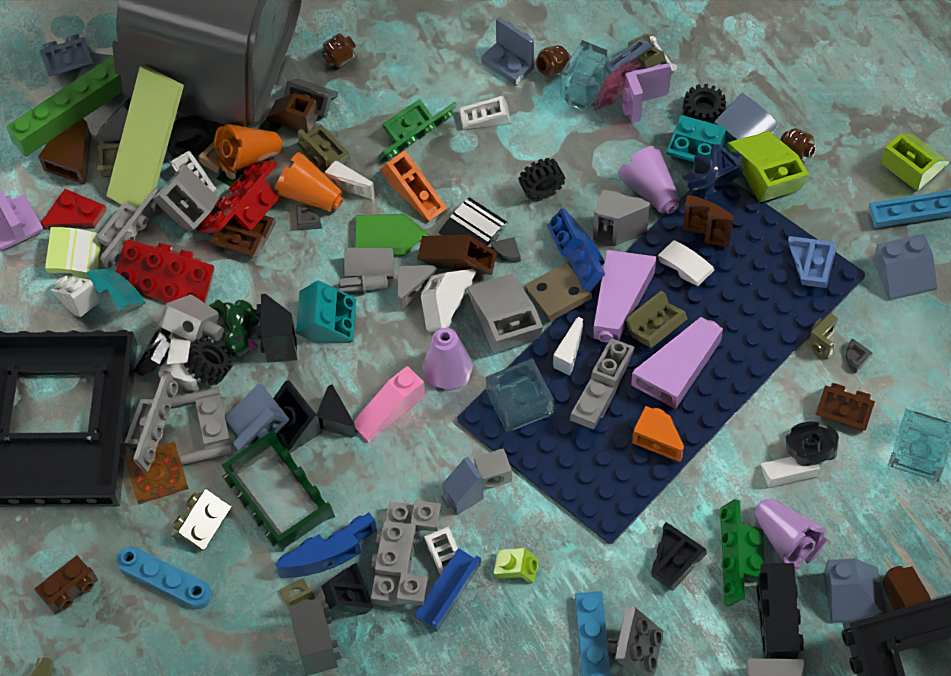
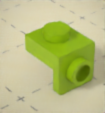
[494,548,539,583]

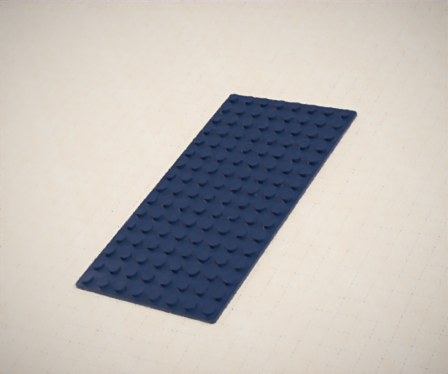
[457,181,865,544]

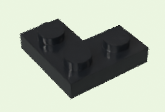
[134,327,171,376]

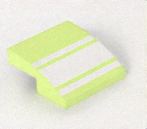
[45,227,102,278]

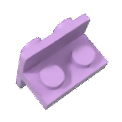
[0,189,44,251]

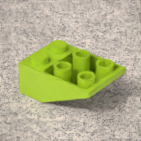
[727,130,809,203]

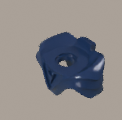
[683,144,743,198]

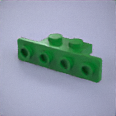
[378,99,457,161]
[719,499,765,606]

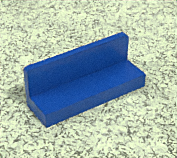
[414,548,481,631]

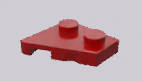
[41,189,107,230]

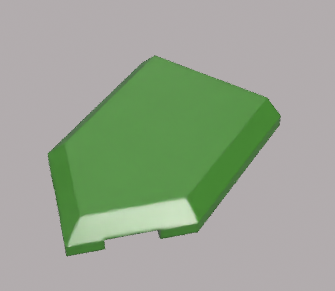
[355,214,429,256]

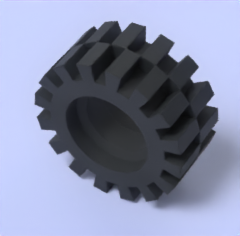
[683,84,726,124]
[518,158,566,201]
[184,337,233,385]

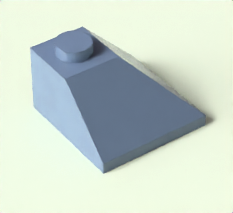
[824,558,885,623]

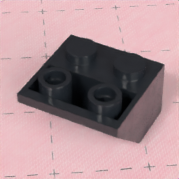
[257,294,298,362]

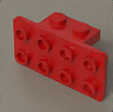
[197,160,280,234]
[116,240,215,303]

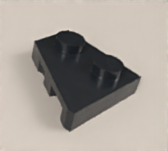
[651,522,707,591]
[321,563,373,614]

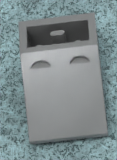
[466,273,543,353]

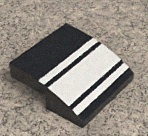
[438,197,508,246]

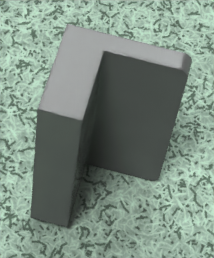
[283,79,338,117]

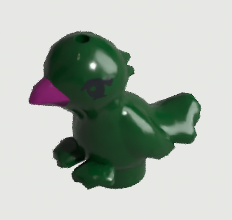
[209,299,260,357]

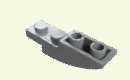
[570,338,634,430]

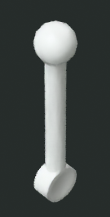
[650,36,677,74]

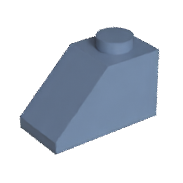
[441,457,484,515]

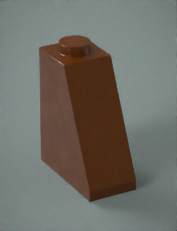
[38,119,91,185]
[417,235,497,275]
[882,566,931,609]

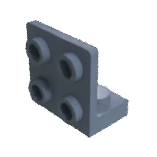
[481,17,534,85]
[40,34,93,77]
[225,384,289,451]

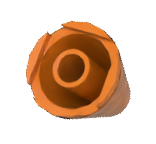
[214,124,283,172]
[275,152,344,212]

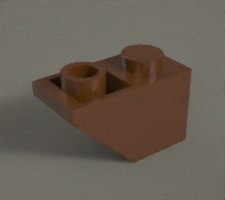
[266,93,318,134]

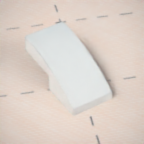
[658,240,714,286]

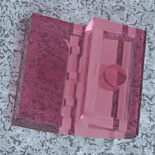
[593,58,641,111]

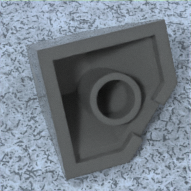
[94,98,131,141]

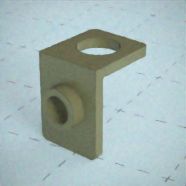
[280,579,315,607]

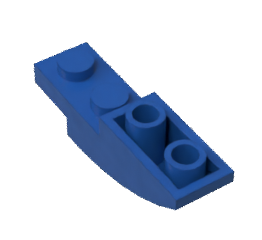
[547,208,605,292]
[275,512,377,578]

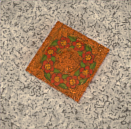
[125,441,189,505]

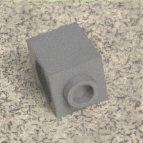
[474,448,512,491]

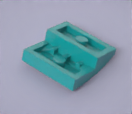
[86,269,145,310]

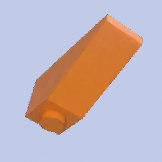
[379,150,447,222]

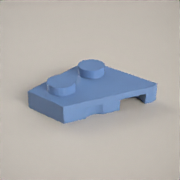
[788,236,836,288]

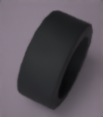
[167,116,211,158]

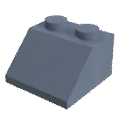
[873,234,937,301]

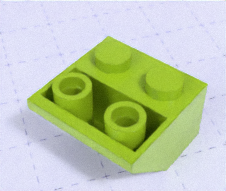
[880,133,949,191]

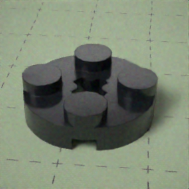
[786,421,839,466]

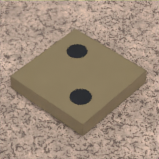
[524,262,593,321]

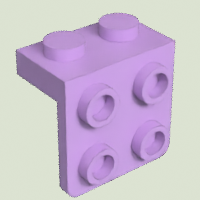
[622,64,671,124]

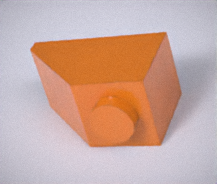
[632,406,684,462]

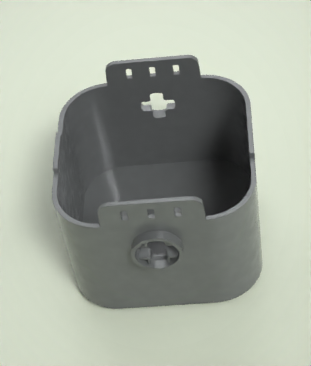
[112,0,302,128]

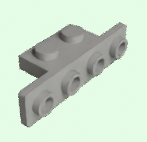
[96,187,161,269]
[125,371,178,472]

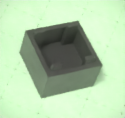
[288,598,341,676]

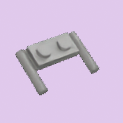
[171,387,233,465]

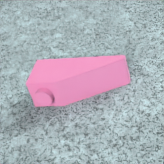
[353,366,426,443]

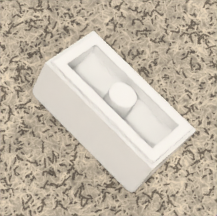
[760,457,820,488]

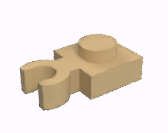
[198,142,243,180]

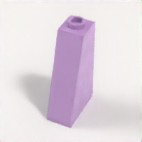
[593,250,656,342]
[631,317,723,409]

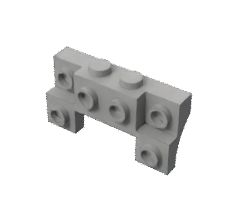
[371,500,442,607]

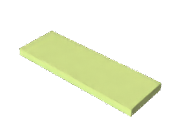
[106,65,184,209]

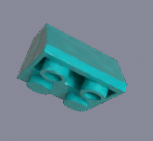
[666,115,726,162]
[296,280,356,343]

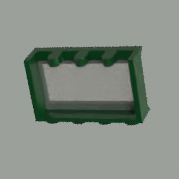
[221,430,335,552]

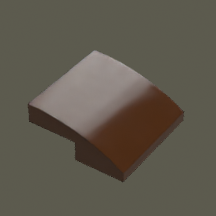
[682,195,734,247]
[209,215,276,258]

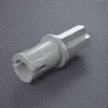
[339,273,388,293]

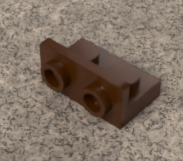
[816,383,875,431]
[35,555,98,615]

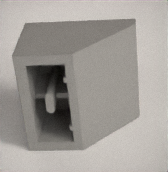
[152,164,219,232]
[593,189,650,246]

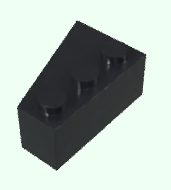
[756,563,804,659]

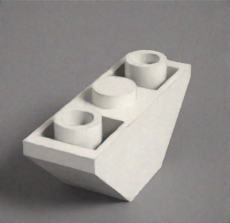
[421,269,476,333]
[50,275,100,317]

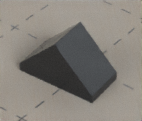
[317,384,357,438]

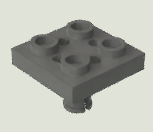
[607,607,664,676]

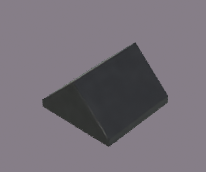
[273,380,321,453]

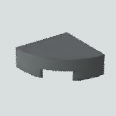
[296,206,322,230]
[491,237,521,262]
[846,338,873,373]

